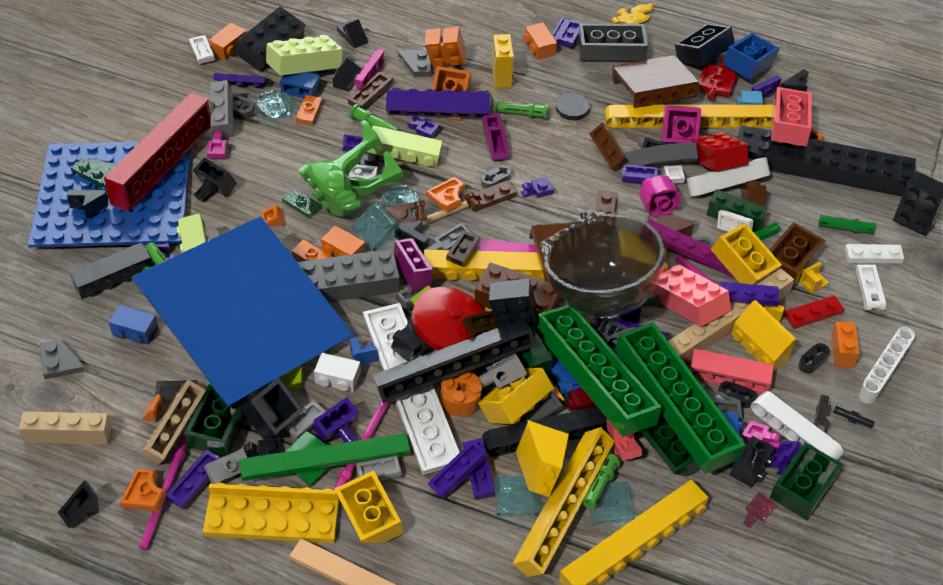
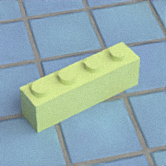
[367,125,442,168]
[177,213,209,253]

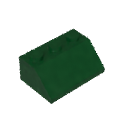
[640,414,701,476]

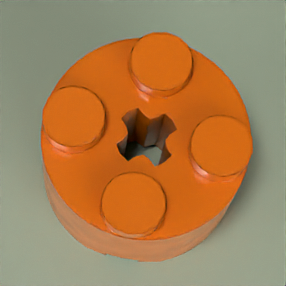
[441,371,482,417]

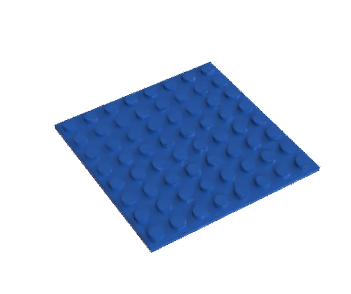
[28,142,191,248]
[132,216,354,407]

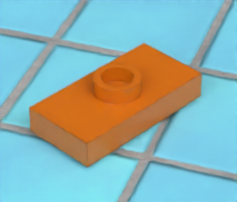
[296,95,322,125]
[291,239,332,261]

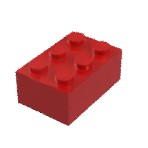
[692,132,748,171]

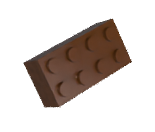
[474,262,562,325]

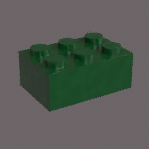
[185,384,248,457]
[770,442,842,521]

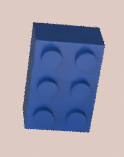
[722,33,780,80]

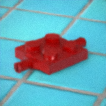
[698,59,737,100]

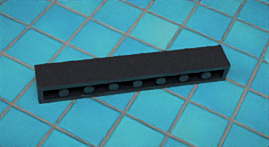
[372,318,536,403]

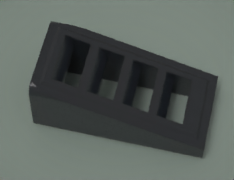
[590,313,627,345]

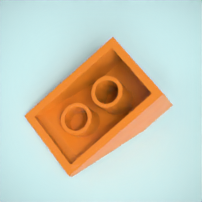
[432,66,472,121]

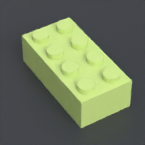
[266,35,343,75]

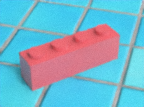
[690,348,774,394]

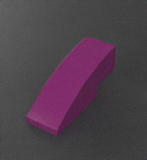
[482,114,509,161]

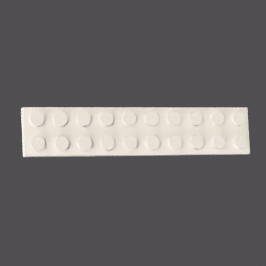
[363,303,460,475]

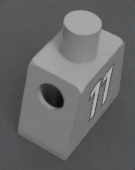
[478,354,527,388]

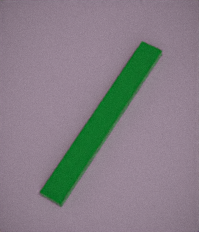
[239,433,410,481]

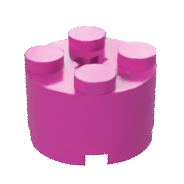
[639,175,681,218]

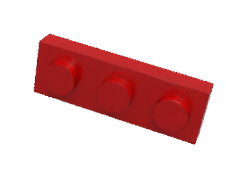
[784,295,845,329]

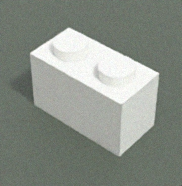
[314,353,361,392]

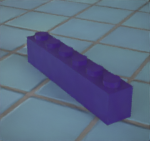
[386,88,491,118]

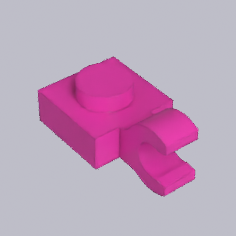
[207,131,227,159]
[742,420,781,450]

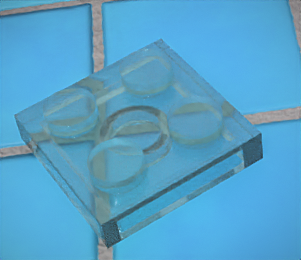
[351,200,400,251]
[495,476,540,518]

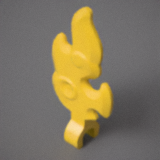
[611,3,653,24]

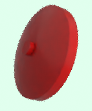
[412,287,485,351]

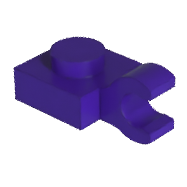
[521,177,554,198]
[771,441,802,475]

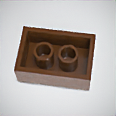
[769,222,826,287]

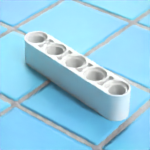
[686,157,771,197]
[859,327,915,404]
[751,391,844,460]

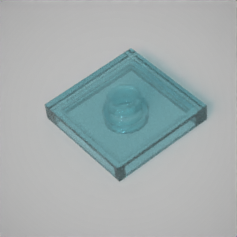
[586,481,635,525]

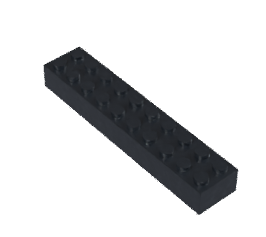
[737,125,916,197]

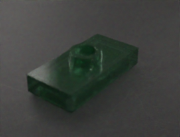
[282,188,321,219]

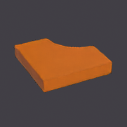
[426,177,466,212]
[119,468,167,512]

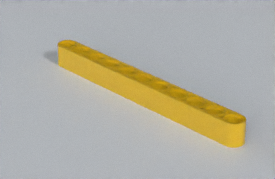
[604,104,773,128]

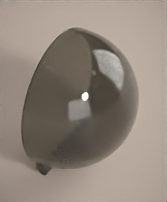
[539,211,664,318]

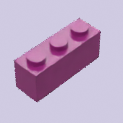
[394,238,433,291]

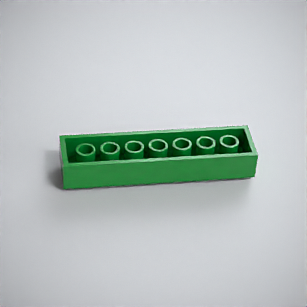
[536,304,662,437]
[615,322,746,474]

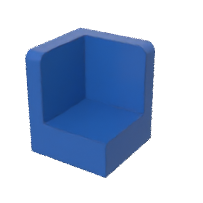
[349,337,378,365]

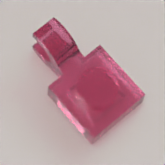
[743,493,777,528]

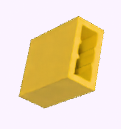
[492,34,514,88]

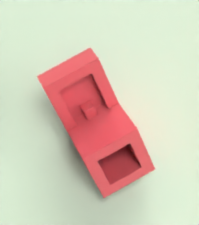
[607,419,642,461]

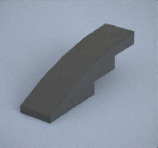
[624,142,698,169]

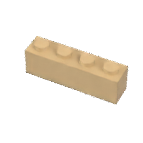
[140,379,206,465]
[19,411,111,445]

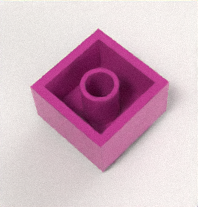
[661,105,701,143]

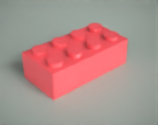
[771,87,812,146]
[649,264,731,327]

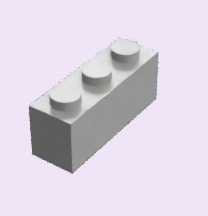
[210,80,234,137]

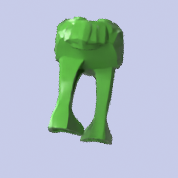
[298,120,404,217]

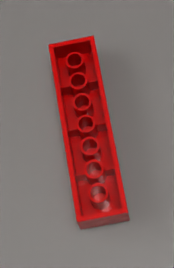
[104,93,211,212]

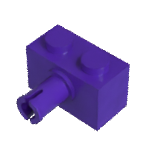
[312,397,359,443]

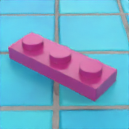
[355,49,384,91]

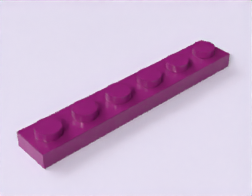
[641,218,735,278]

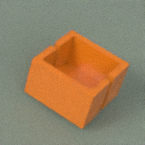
[425,27,466,67]

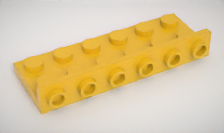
[203,483,339,543]

